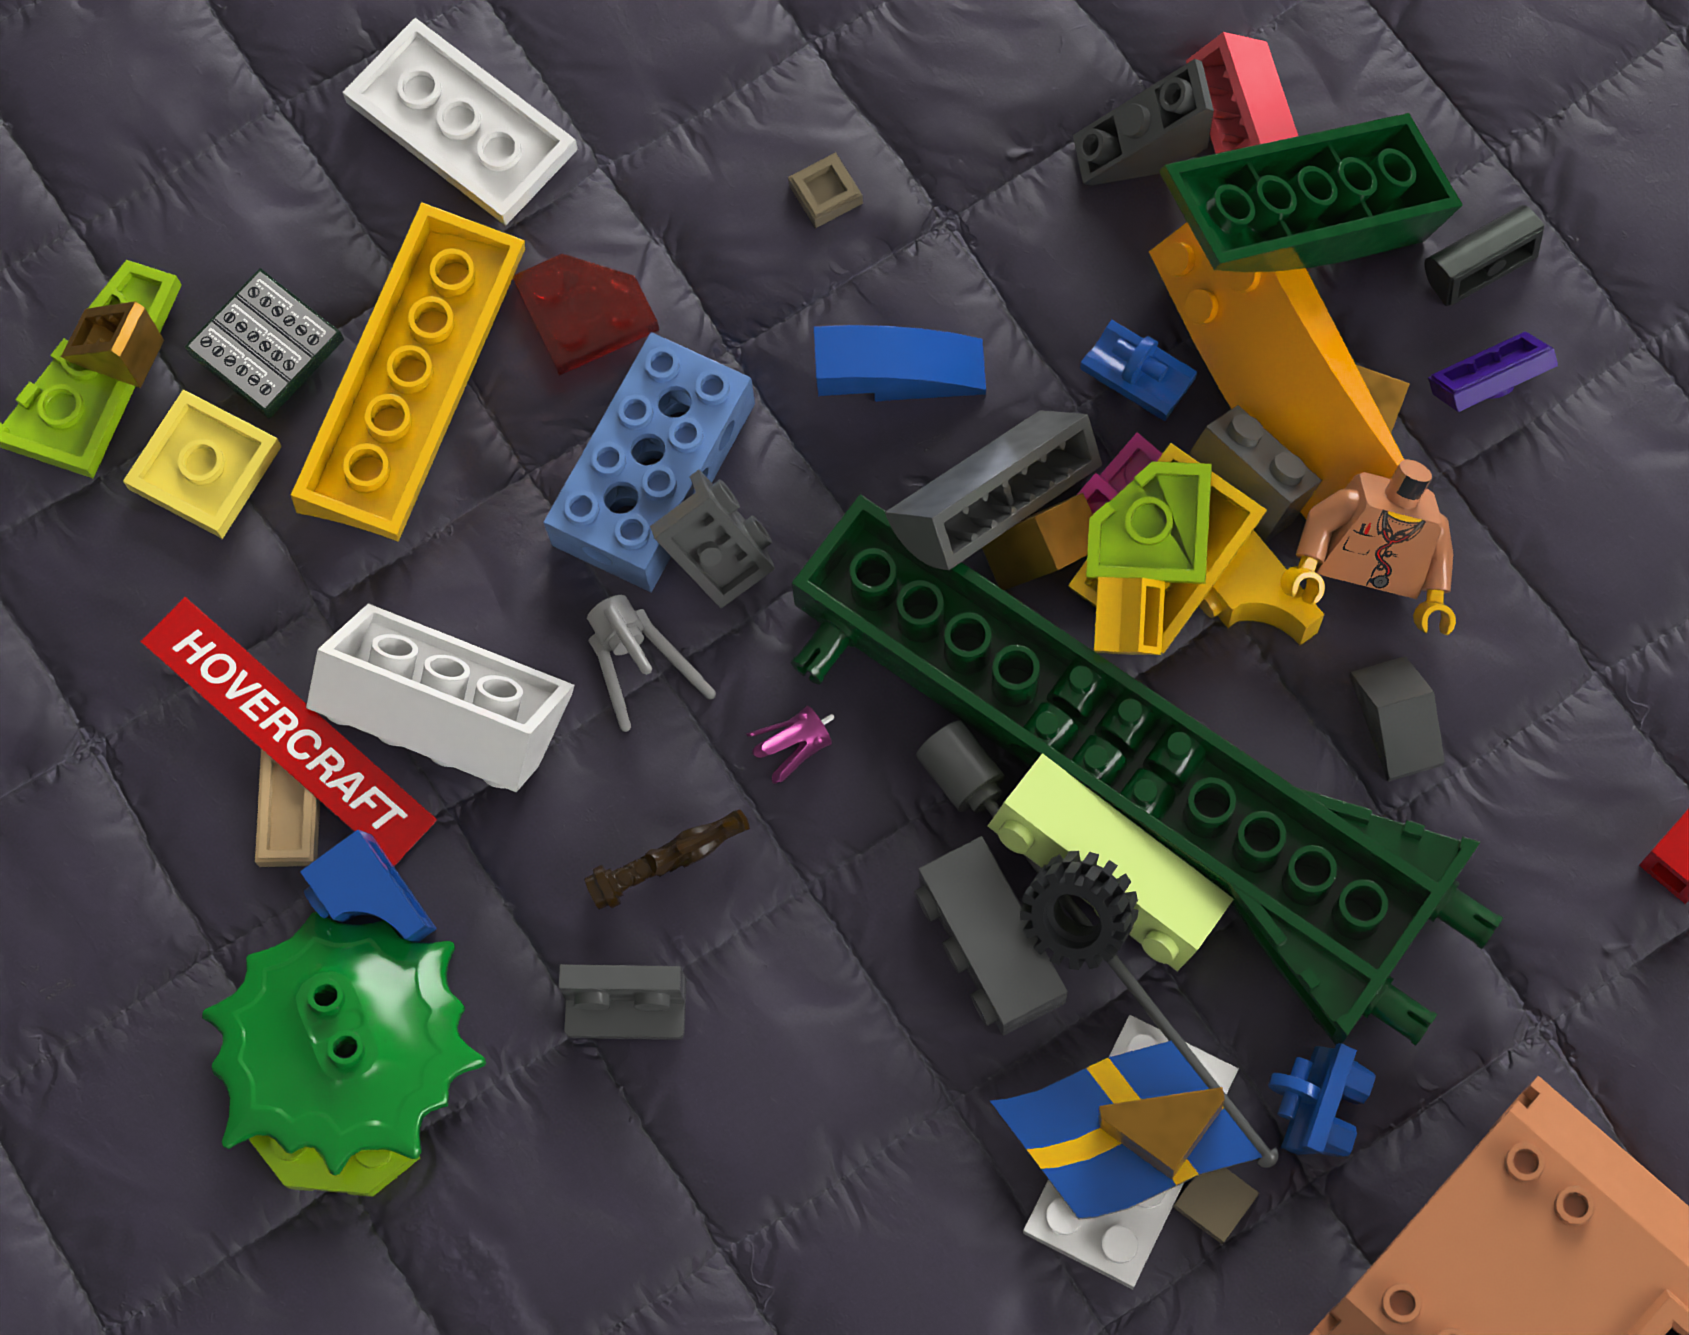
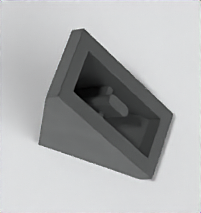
[1349,656,1445,782]

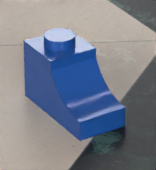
[300,830,437,943]

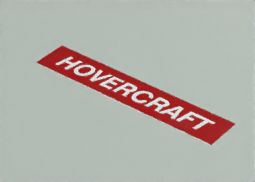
[140,597,438,866]

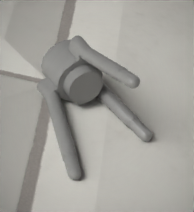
[587,595,716,732]

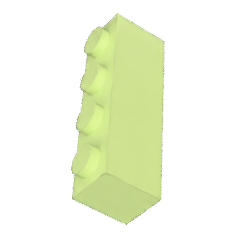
[988,753,1234,972]

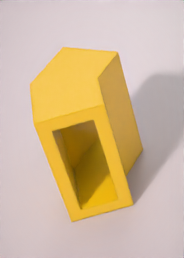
[1094,577,1165,655]

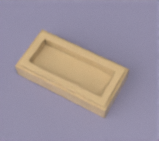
[255,750,320,867]

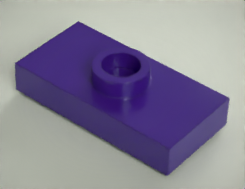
[1428,331,1558,412]

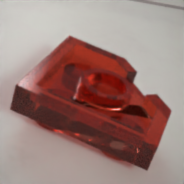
[513,254,660,376]

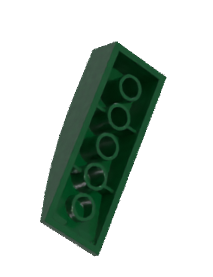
[1159,113,1463,272]

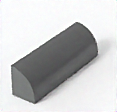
[885,410,1103,570]

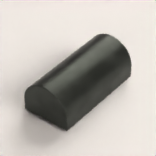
[1424,205,1545,307]

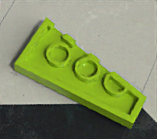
[0,260,182,478]

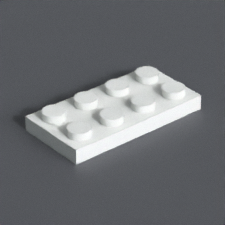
[342,18,578,226]
[1023,1015,1239,1290]

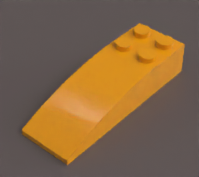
[1149,222,1404,519]

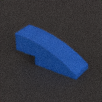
[814,325,986,401]

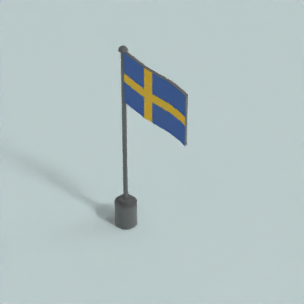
[916,720,1279,1220]

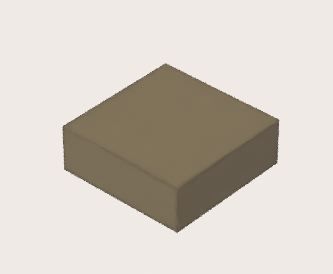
[788,152,863,229]
[1173,1168,1260,1244]

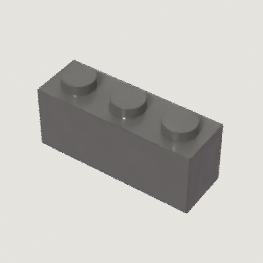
[914,836,1068,1036]

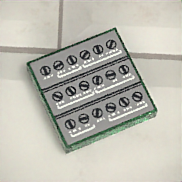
[185,268,344,419]

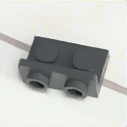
[650,470,775,608]
[559,964,687,1040]

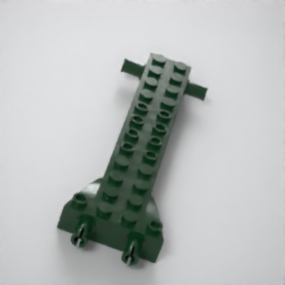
[790,494,1503,1046]

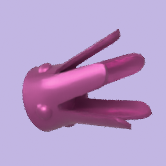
[746,706,834,784]

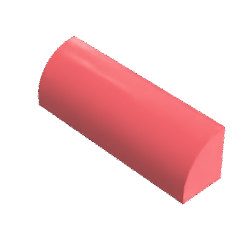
[1186,32,1298,154]

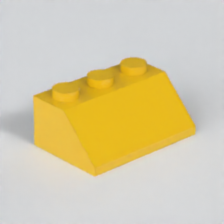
[1068,443,1267,654]

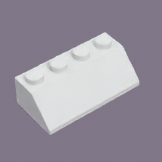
[306,604,574,792]

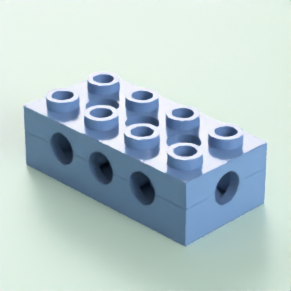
[543,332,755,592]

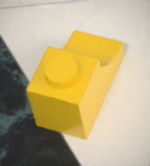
[1199,530,1324,645]

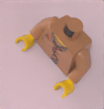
[1280,459,1456,635]

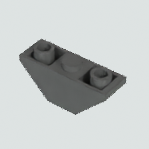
[1073,59,1214,186]

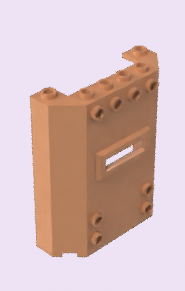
[1309,1076,1689,1335]

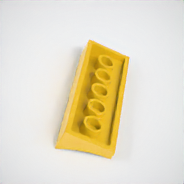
[291,202,525,542]

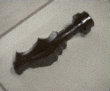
[584,809,750,910]

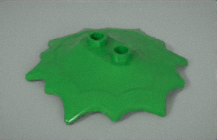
[202,912,486,1176]

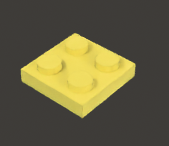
[123,390,282,539]

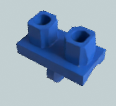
[1080,319,1197,421]
[1268,1043,1376,1157]

